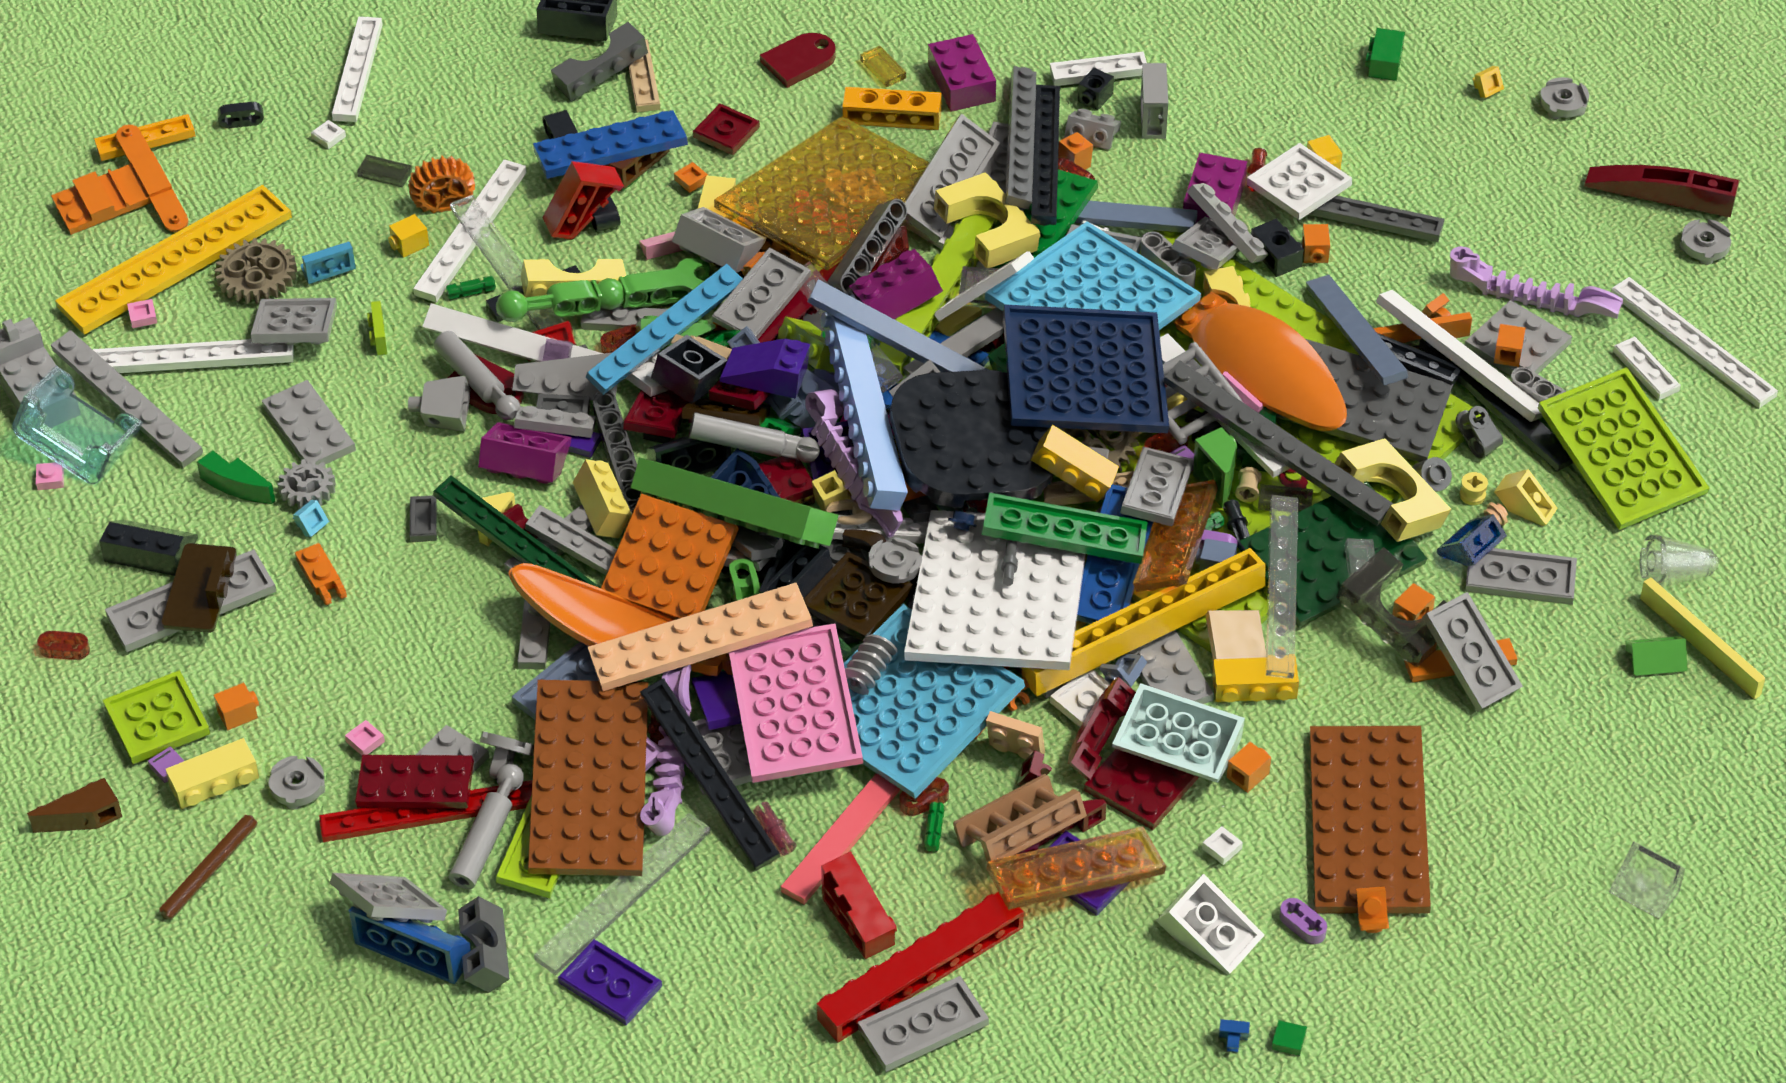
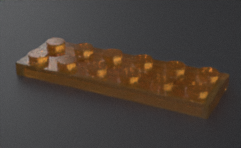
[1133,480,1218,592]
[986,826,1166,910]

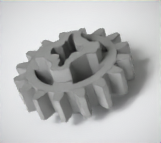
[278,459,336,509]

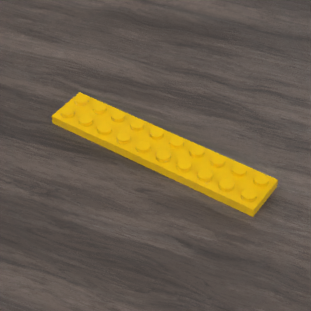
[55,185,292,335]

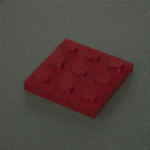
[1084,749,1199,830]

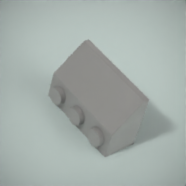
[672,207,766,273]

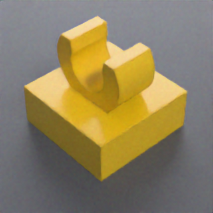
[1472,66,1504,98]

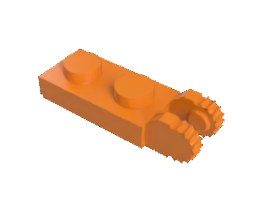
[295,543,347,605]

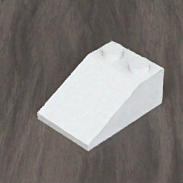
[1156,874,1264,975]

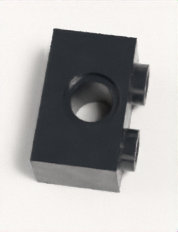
[1251,218,1304,277]

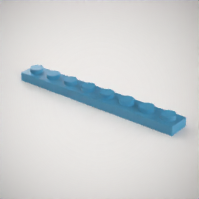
[585,264,743,395]

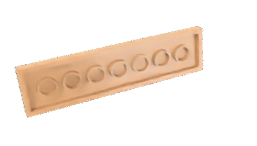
[588,583,813,691]

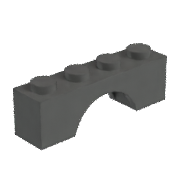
[551,22,648,101]

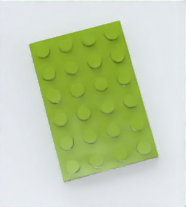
[1537,367,1710,530]

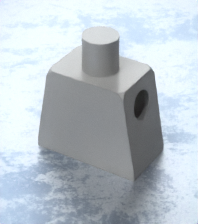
[408,376,471,431]

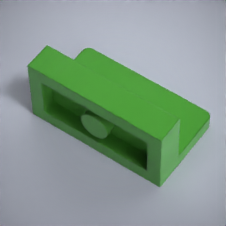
[1625,636,1688,676]

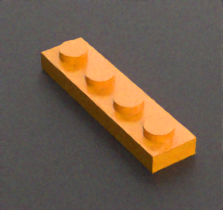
[94,114,196,161]

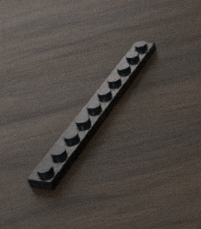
[1031,85,1060,226]

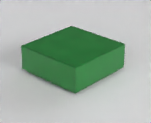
[1272,1020,1307,1056]

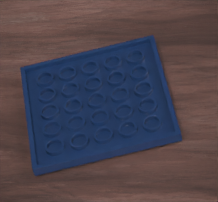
[1003,304,1169,433]

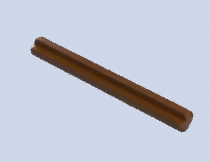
[159,815,258,920]

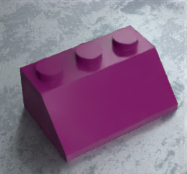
[478,422,572,484]

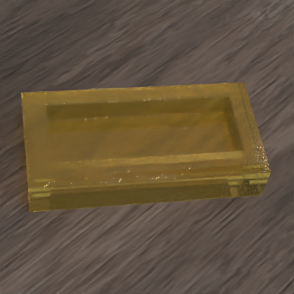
[860,46,906,87]

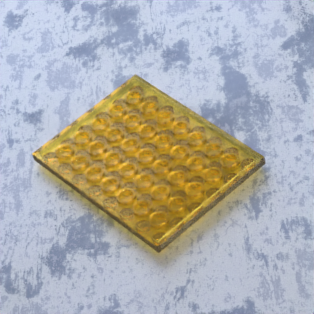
[714,116,929,270]

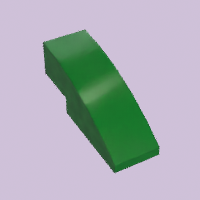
[197,450,276,504]

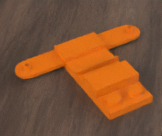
[51,124,189,235]

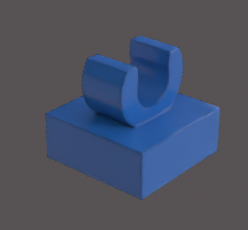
[1219,1019,1250,1053]

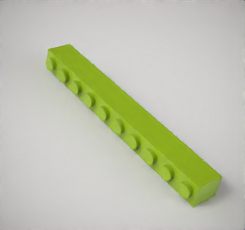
[871,214,1002,384]

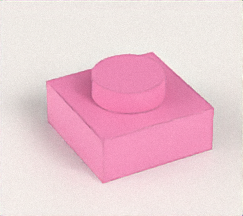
[127,299,157,328]
[36,462,64,490]
[345,720,385,755]

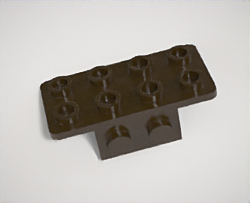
[161,543,237,633]

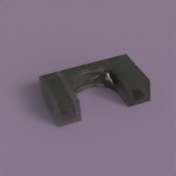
[1336,547,1447,668]

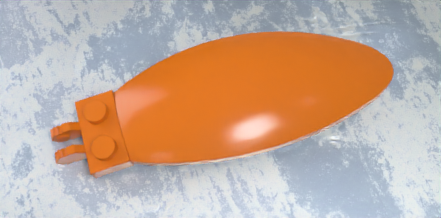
[1174,291,1347,431]
[509,563,733,676]

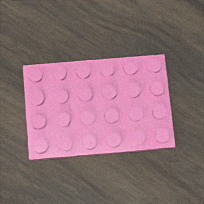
[729,624,863,783]

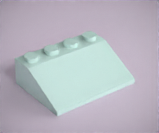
[1112,683,1245,783]

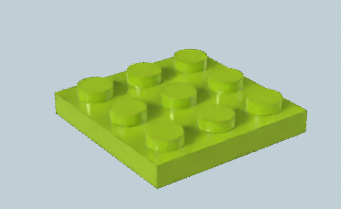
[103,670,211,764]

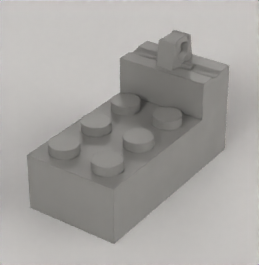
[0,317,81,436]

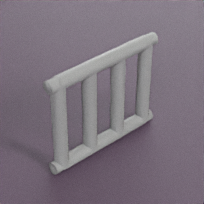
[1163,342,1243,444]

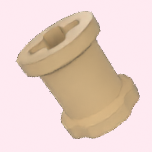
[1235,467,1262,502]

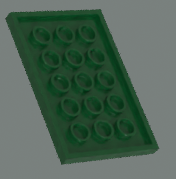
[1237,481,1428,628]

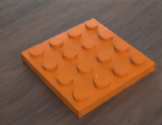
[601,494,739,619]

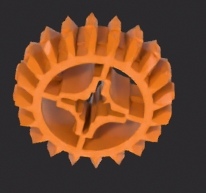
[408,155,475,214]

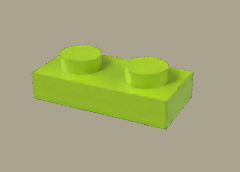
[367,301,387,356]

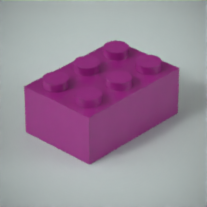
[928,34,996,112]
[1183,152,1247,223]
[849,248,943,319]

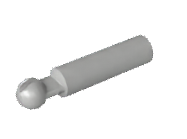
[434,331,520,420]
[689,413,820,463]
[449,764,524,889]

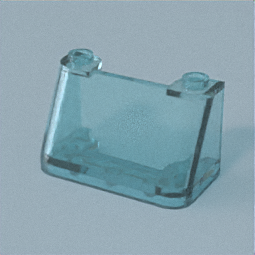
[13,366,143,484]

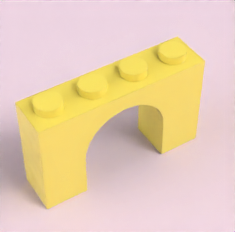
[934,172,1040,269]
[1335,439,1451,542]

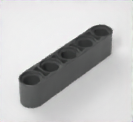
[827,199,907,296]

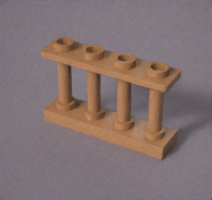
[953,774,1087,866]

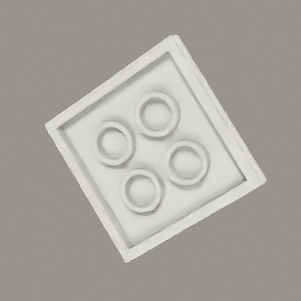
[1247,143,1352,220]

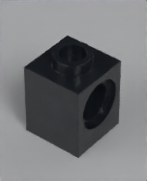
[1078,68,1114,110]

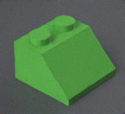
[1193,427,1237,508]

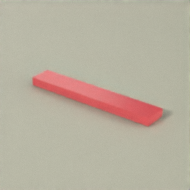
[781,773,900,905]

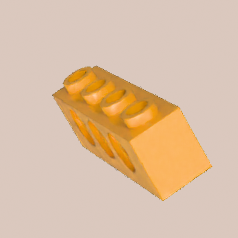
[843,87,941,130]

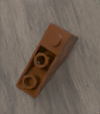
[27,778,123,833]

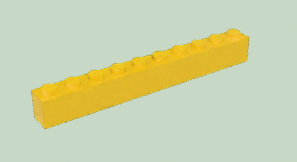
[1022,548,1265,696]

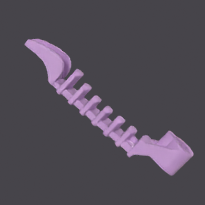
[1450,246,1623,319]
[805,389,903,538]
[640,665,692,836]

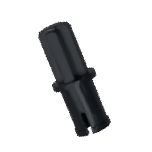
[1223,500,1250,543]

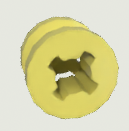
[1460,472,1488,505]

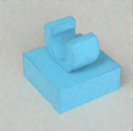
[293,500,329,537]

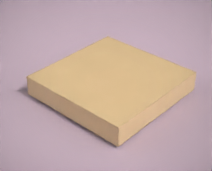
[1205,610,1267,661]

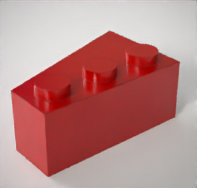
[542,161,624,239]
[821,851,897,959]

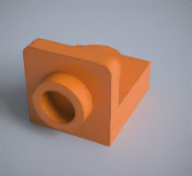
[1356,886,1389,933]

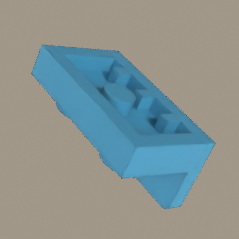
[301,242,356,284]

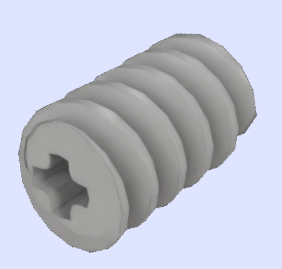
[845,634,897,695]

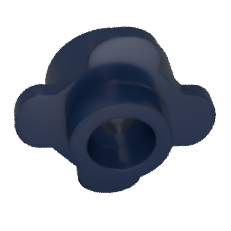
[948,511,977,531]

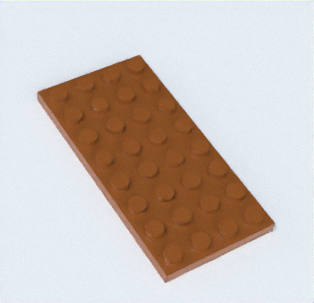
[528,680,648,876]
[1310,726,1431,913]

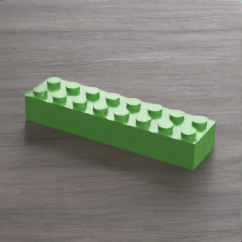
[631,457,839,548]

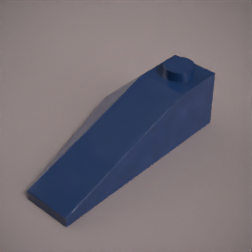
[711,449,780,540]

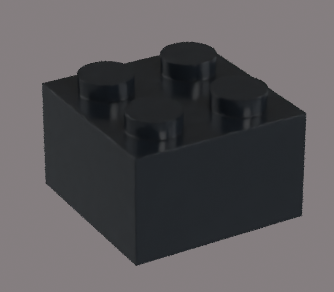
[651,335,727,404]

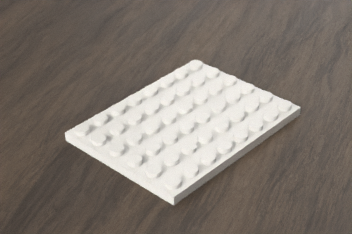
[904,510,1086,670]

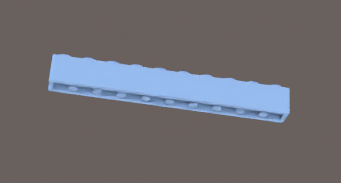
[820,312,908,511]

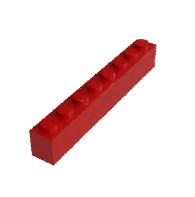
[817,889,1024,1043]

